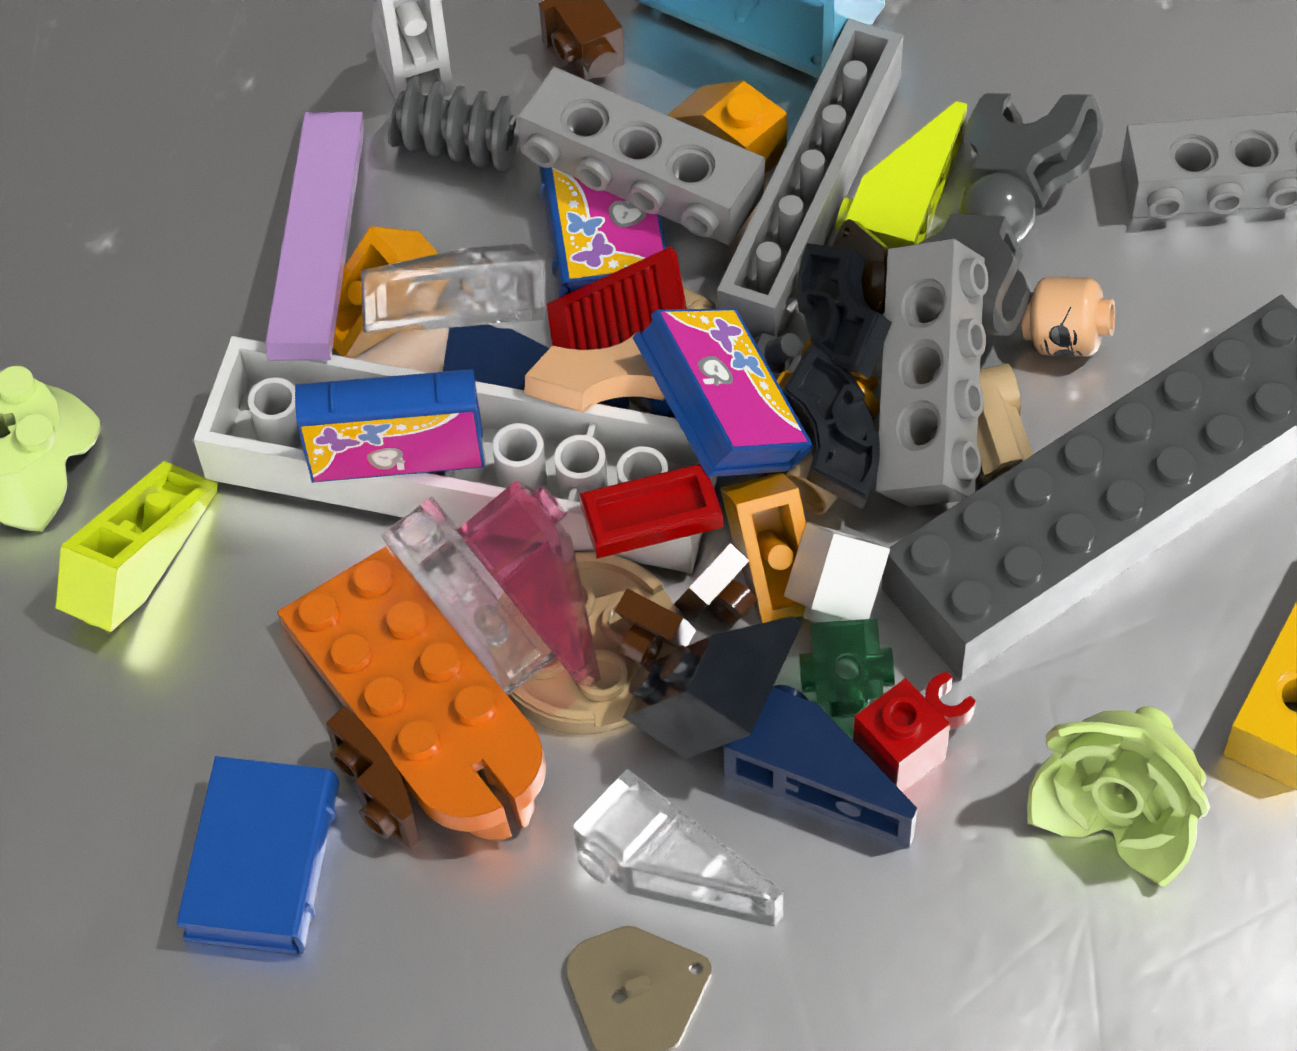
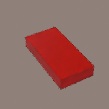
[579,464,723,559]

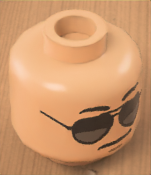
[1021,277,1115,357]

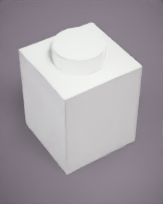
[784,522,890,628]

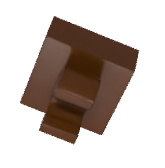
[674,543,758,628]
[614,588,696,666]

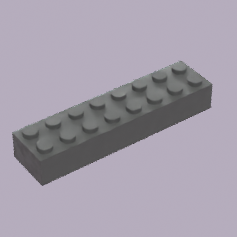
[881,294,1297,680]

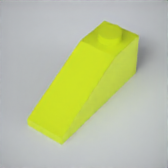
[835,101,967,249]
[55,461,218,632]

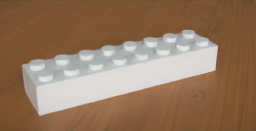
[193,336,718,573]

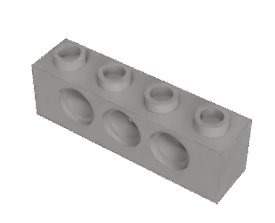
[517,67,765,246]
[1121,111,1297,219]
[876,239,989,507]

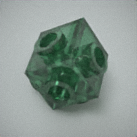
[799,618,895,718]

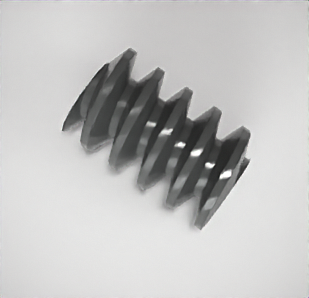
[388,76,519,172]

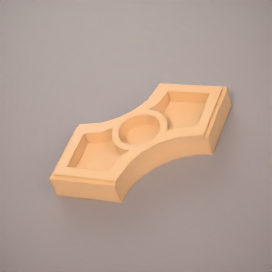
[524,333,665,413]

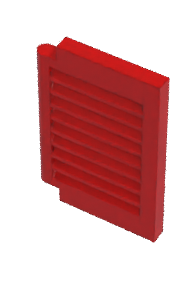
[546,246,687,350]

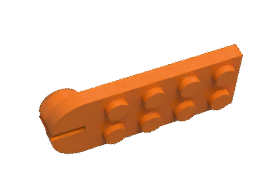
[277,546,546,840]

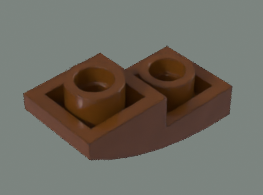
[326,706,419,849]

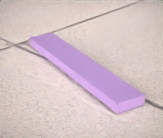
[265,112,365,361]

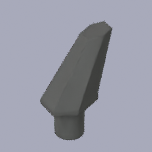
[752,333,802,374]

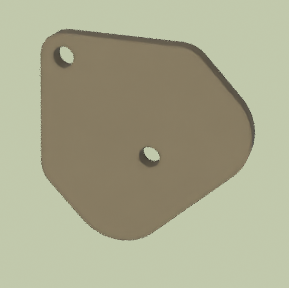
[566,926,712,1051]

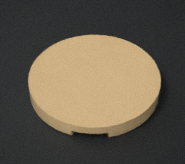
[488,552,678,734]

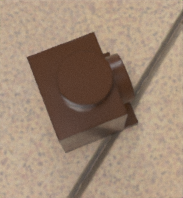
[539,0,625,81]

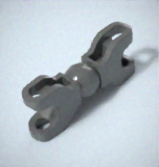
[918,93,1103,336]

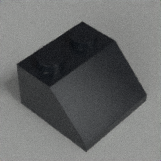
[623,616,802,759]

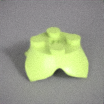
[0,366,101,532]
[1027,706,1210,888]

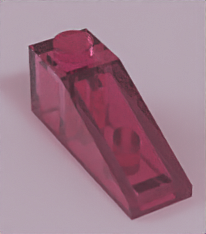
[456,480,601,687]

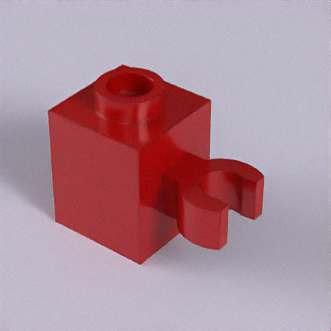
[853,672,976,792]

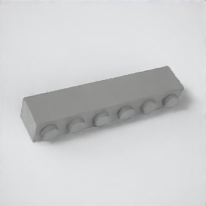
[717,18,904,337]

